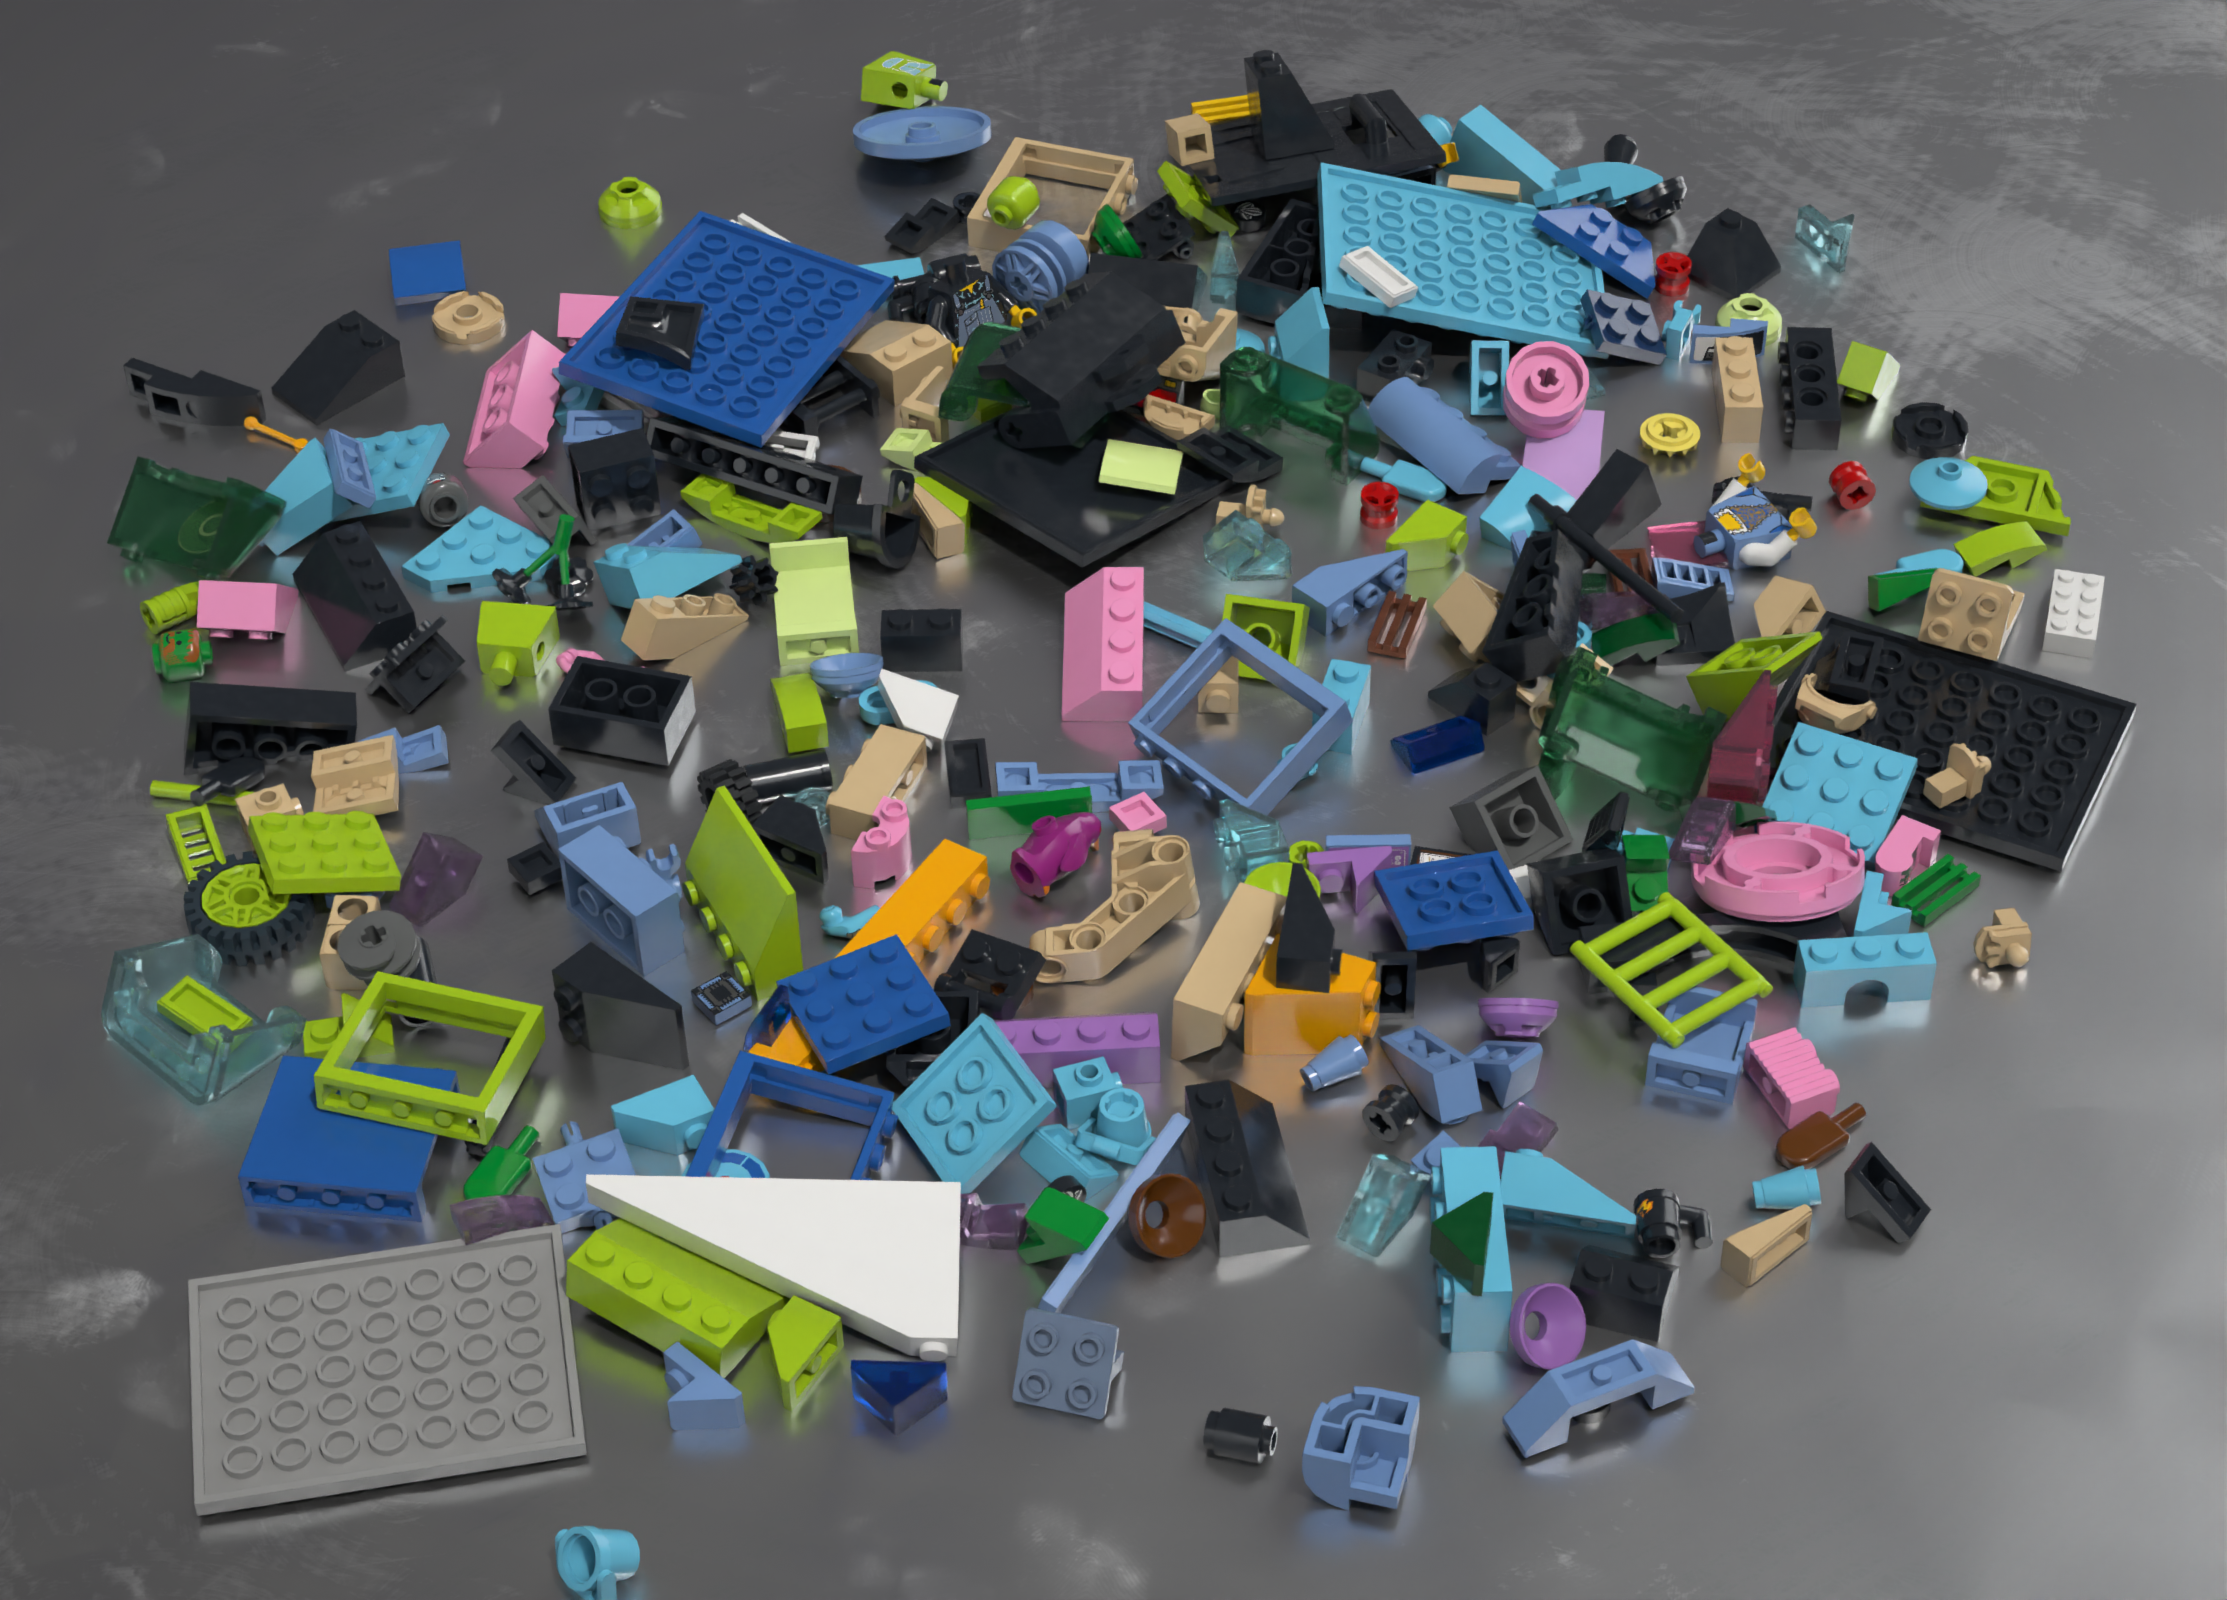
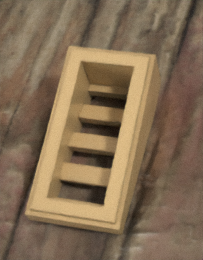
[911,483,965,559]
[1720,1204,1812,1288]

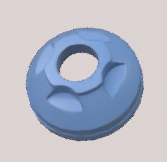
[810,653,884,698]

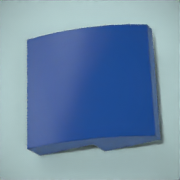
[389,240,467,306]

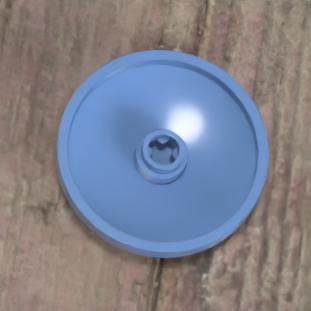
[853,106,992,162]

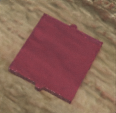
[1647,520,1728,568]

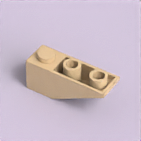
[621,593,749,660]

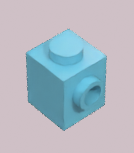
[1053,1056,1123,1130]

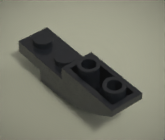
[123,358,267,426]

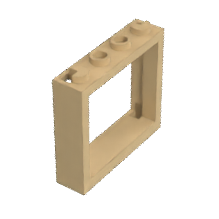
[967,137,1138,264]

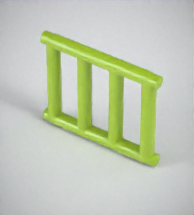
[1570,892,1773,1048]

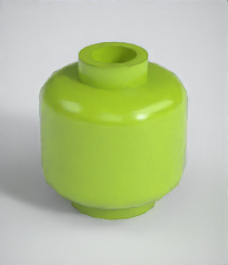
[987,176,1040,230]

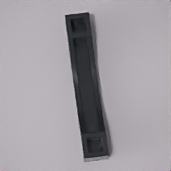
[1578,911,1847,994]

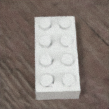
[2042,569,2105,659]

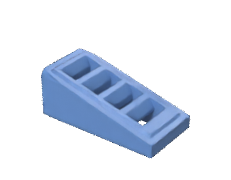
[627,509,703,548]
[1651,558,1734,601]

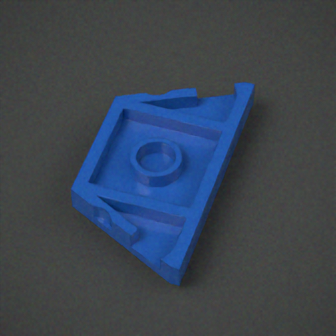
[1532,204,1656,299]

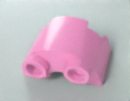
[851,796,912,888]

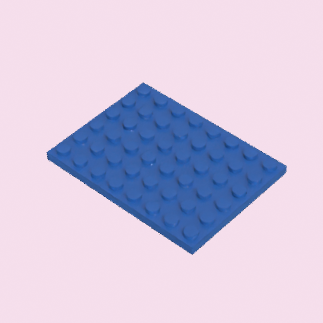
[559,211,895,447]

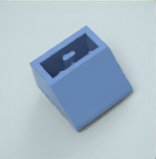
[534,782,641,858]

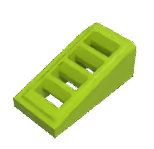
[165,804,226,885]

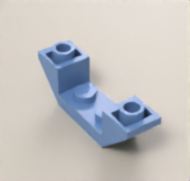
[1502,1339,1695,1458]

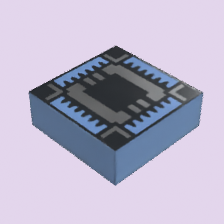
[691,971,752,1026]

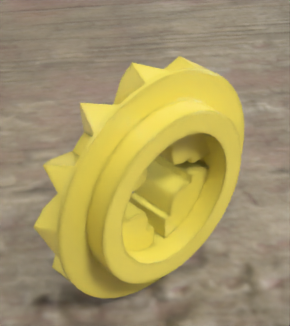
[1639,413,1701,458]

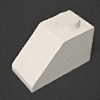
[878,669,959,752]

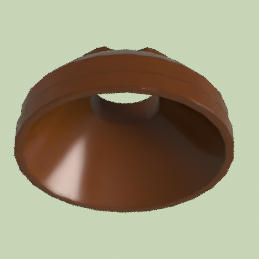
[1128,1173,1206,1258]

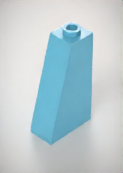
[1443,105,1561,208]

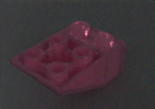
[1706,670,1778,805]

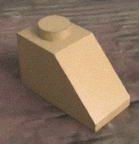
[1754,575,1826,637]

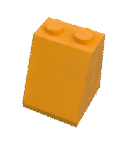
[1244,934,1381,1056]

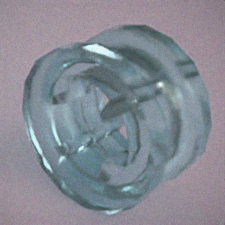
[795,787,830,826]

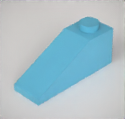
[1500,1149,1637,1238]

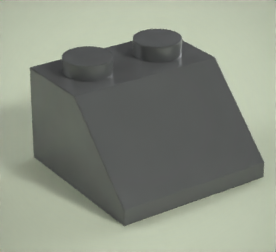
[1449,765,1573,870]

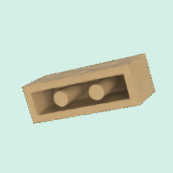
[1711,336,1763,443]
[826,724,927,841]

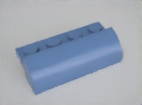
[1365,377,1522,494]

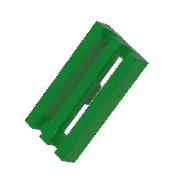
[1891,854,1981,927]

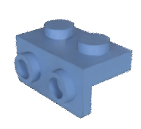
[563,410,644,458]

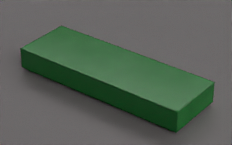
[966,786,1092,840]

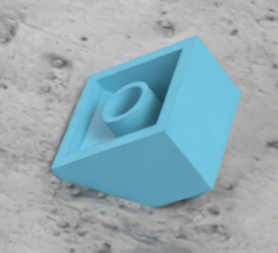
[1268,287,1330,394]

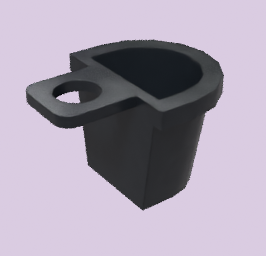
[833,470,921,568]

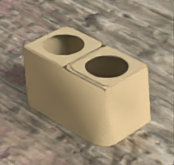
[319,895,381,990]

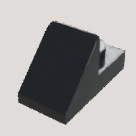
[491,720,576,805]
[1844,1142,1931,1244]

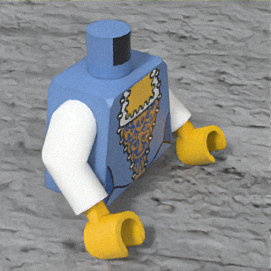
[1693,453,1817,570]

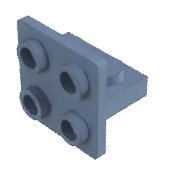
[1012,1308,1124,1419]

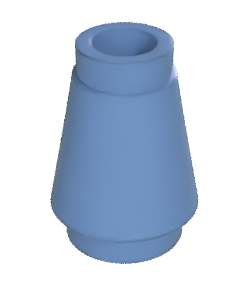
[1300,1034,1369,1092]

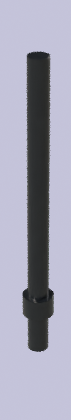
[1528,494,1683,623]

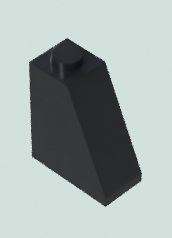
[1568,449,1662,550]

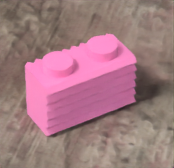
[1743,1027,1840,1129]

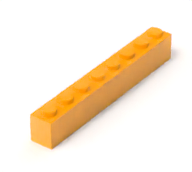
[748,839,990,1072]

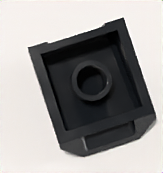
[886,989,980,1087]

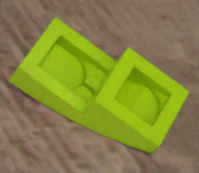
[1953,521,2047,577]

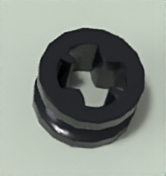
[953,192,980,225]

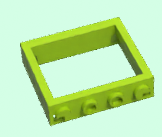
[314,971,546,1145]

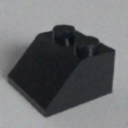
[1527,847,1633,956]
[1569,1245,1679,1342]

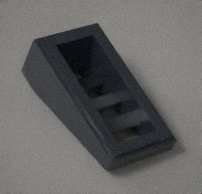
[1582,791,1630,852]

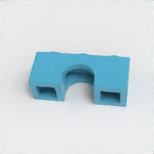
[1793,932,1937,1008]

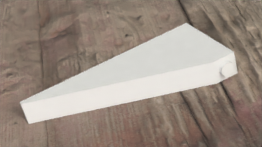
[586,1174,961,1361]

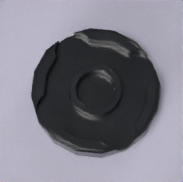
[1891,402,1969,459]

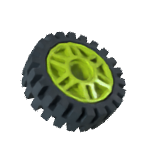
[183,851,315,966]

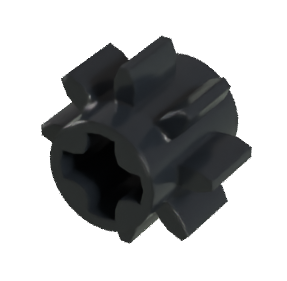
[729,555,779,605]

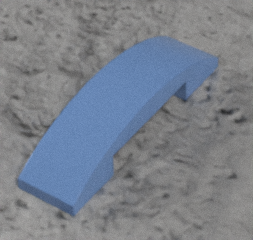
[995,760,1164,813]

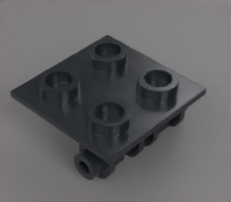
[1123,194,1196,260]

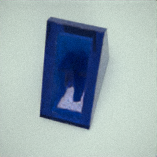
[850,1360,949,1437]

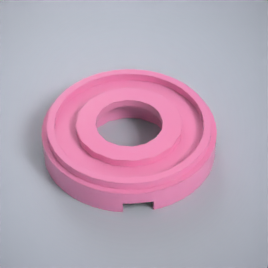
[1691,821,1865,922]

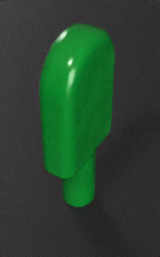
[463,1125,539,1212]

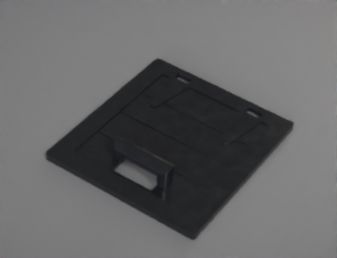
[1185,89,1446,206]

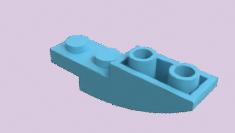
[1532,162,1663,210]

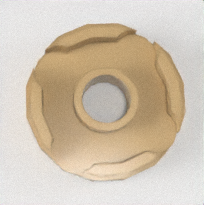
[432,291,505,345]

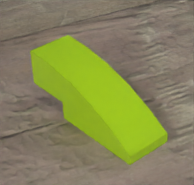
[770,673,829,753]

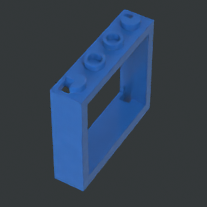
[686,1050,899,1180]

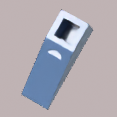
[1292,549,1408,637]

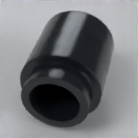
[1203,1408,1278,1464]

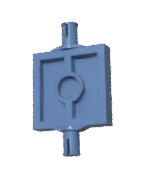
[532,1121,636,1233]

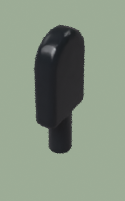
[190,757,265,806]

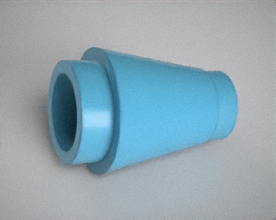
[1752,1165,1821,1210]

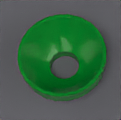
[1091,204,1144,259]

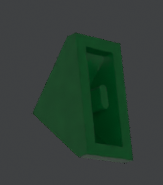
[1430,1192,1494,1296]

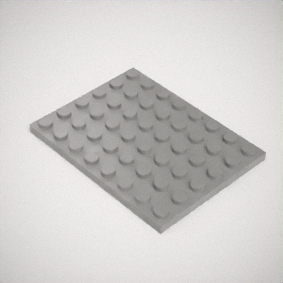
[188,1224,587,1516]

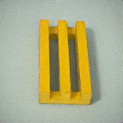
[1191,95,1250,123]

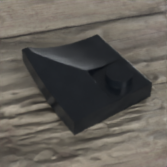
[616,296,704,370]
[1643,582,1735,666]

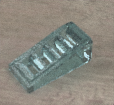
[1210,231,1240,305]

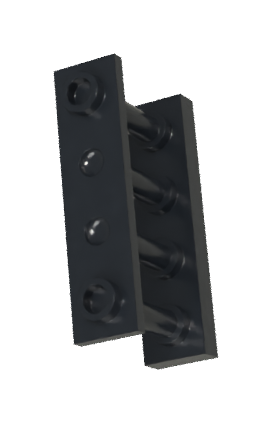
[779,355,880,450]

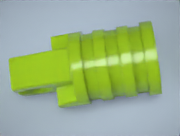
[140,579,204,634]

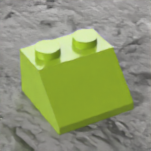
[1222,594,1310,680]

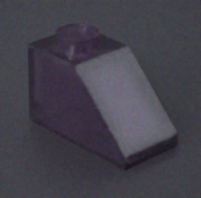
[388,832,483,927]

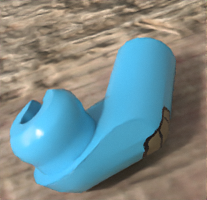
[819,905,880,938]

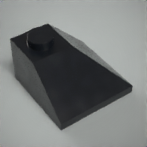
[1687,208,1781,300]

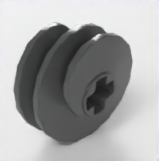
[337,910,421,986]

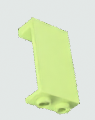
[769,537,859,666]

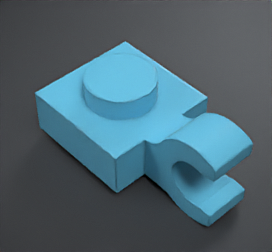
[1662,300,1701,361]

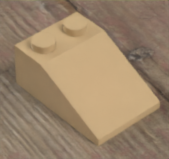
[840,320,953,407]

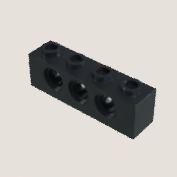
[1777,327,1842,450]

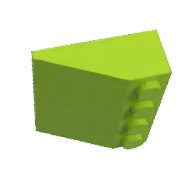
[682,785,803,1001]
[566,1218,790,1379]

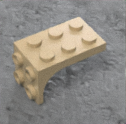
[1918,568,2025,661]

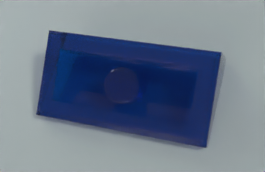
[1390,716,1485,774]

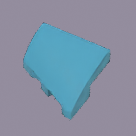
[1479,466,1577,551]

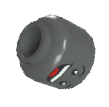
[417,472,469,528]

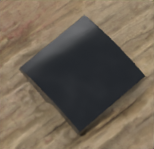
[1177,425,1283,482]

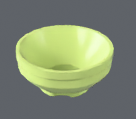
[1715,293,1782,346]

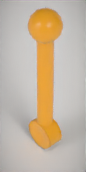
[244,416,308,453]

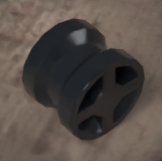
[1362,1084,1419,1142]

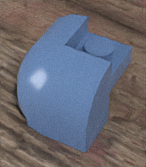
[1302,1386,1420,1511]

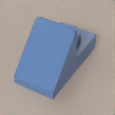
[1465,1040,1543,1108]
[663,1341,746,1430]

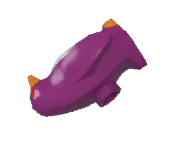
[1010,812,1101,898]

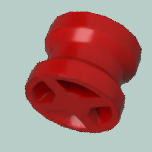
[1655,252,1692,297]
[1829,461,1876,510]
[1360,482,1399,530]

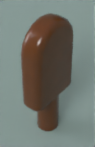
[1775,1103,1866,1169]

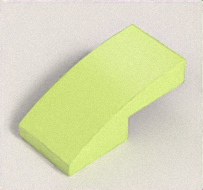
[880,428,942,473]

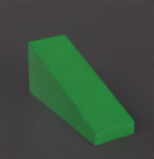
[1868,568,1938,611]

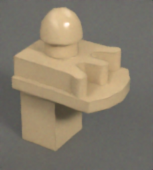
[1216,484,1284,538]
[1923,743,1991,808]
[1973,908,2032,968]

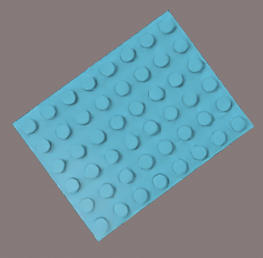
[1317,162,1609,359]

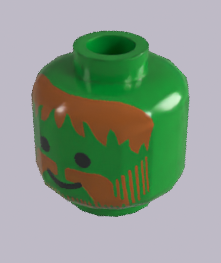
[152,629,213,683]

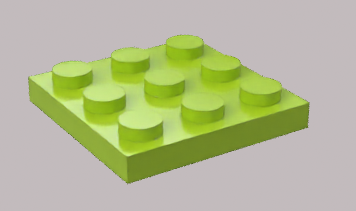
[248,811,401,894]

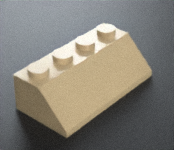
[1171,882,1287,1061]

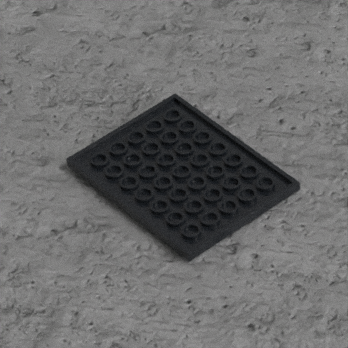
[1741,611,2137,872]

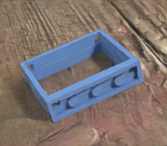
[1128,618,1353,828]

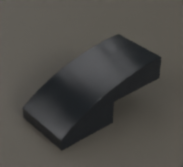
[884,198,961,254]

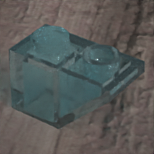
[1203,510,1293,581]
[1213,799,1289,884]

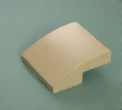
[311,735,399,816]

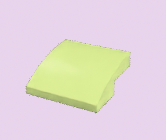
[1099,439,1183,495]

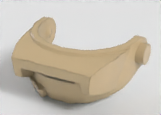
[1795,673,1877,734]

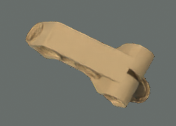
[1029,829,1200,984]

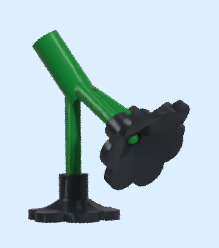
[492,514,594,611]

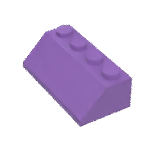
[994,1012,1161,1088]

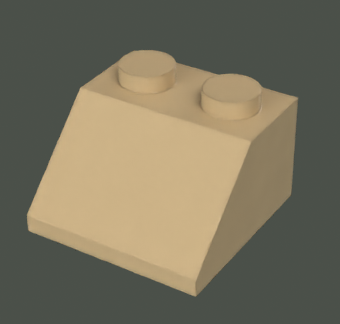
[1433,571,1504,665]

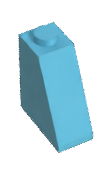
[249,438,353,556]

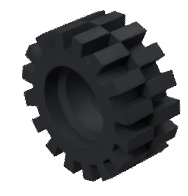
[697,759,762,826]

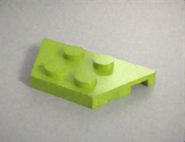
[1920,456,2071,537]

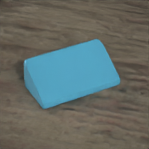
[1020,1123,1119,1202]

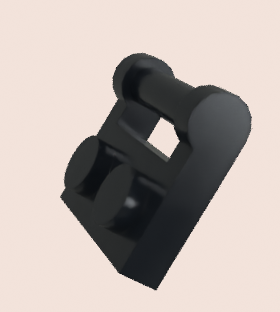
[934,929,1046,1020]

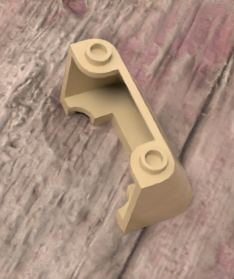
[1157,308,1238,382]

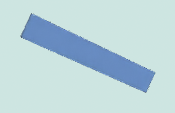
[1037,1112,1191,1313]

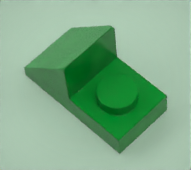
[1622,835,1670,917]
[1017,1187,1109,1264]

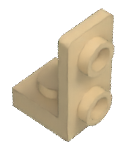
[899,365,949,443]

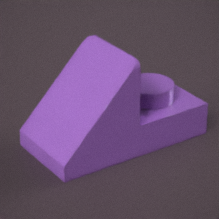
[1307,846,1392,913]

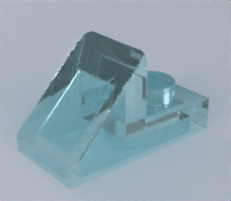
[1795,204,1855,274]

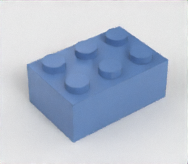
[558,825,685,977]

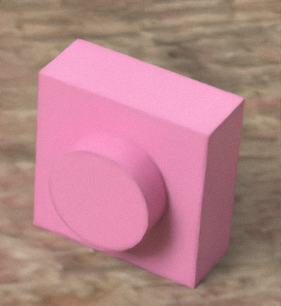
[1109,792,1167,833]

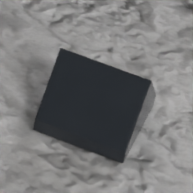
[1479,936,1520,993]

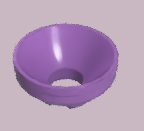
[1478,998,1559,1038]
[1509,1283,1586,1370]

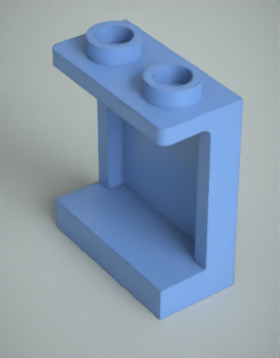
[1645,986,1758,1105]

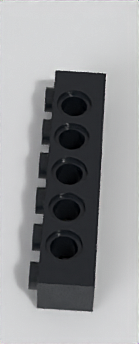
[646,417,863,514]

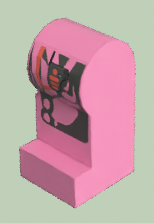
[1874,815,1941,896]

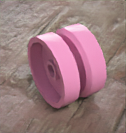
[1503,341,1589,439]

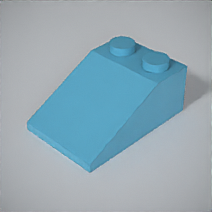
[593,543,743,609]

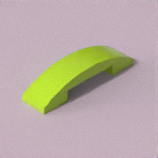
[680,473,823,543]

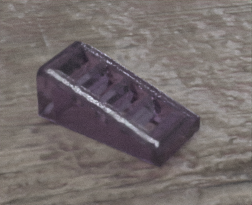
[1580,591,1669,630]
[1669,797,1736,865]

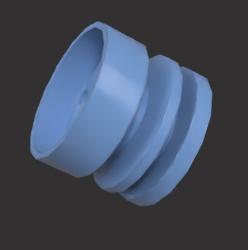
[992,220,1089,314]

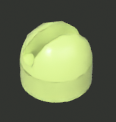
[1200,389,1232,420]

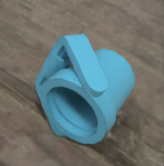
[1075,1088,1156,1165]
[555,1526,640,1600]

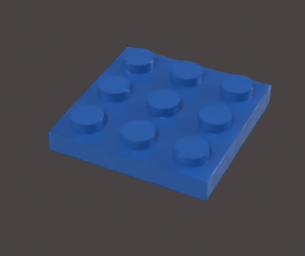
[1374,850,1534,951]
[776,934,951,1075]

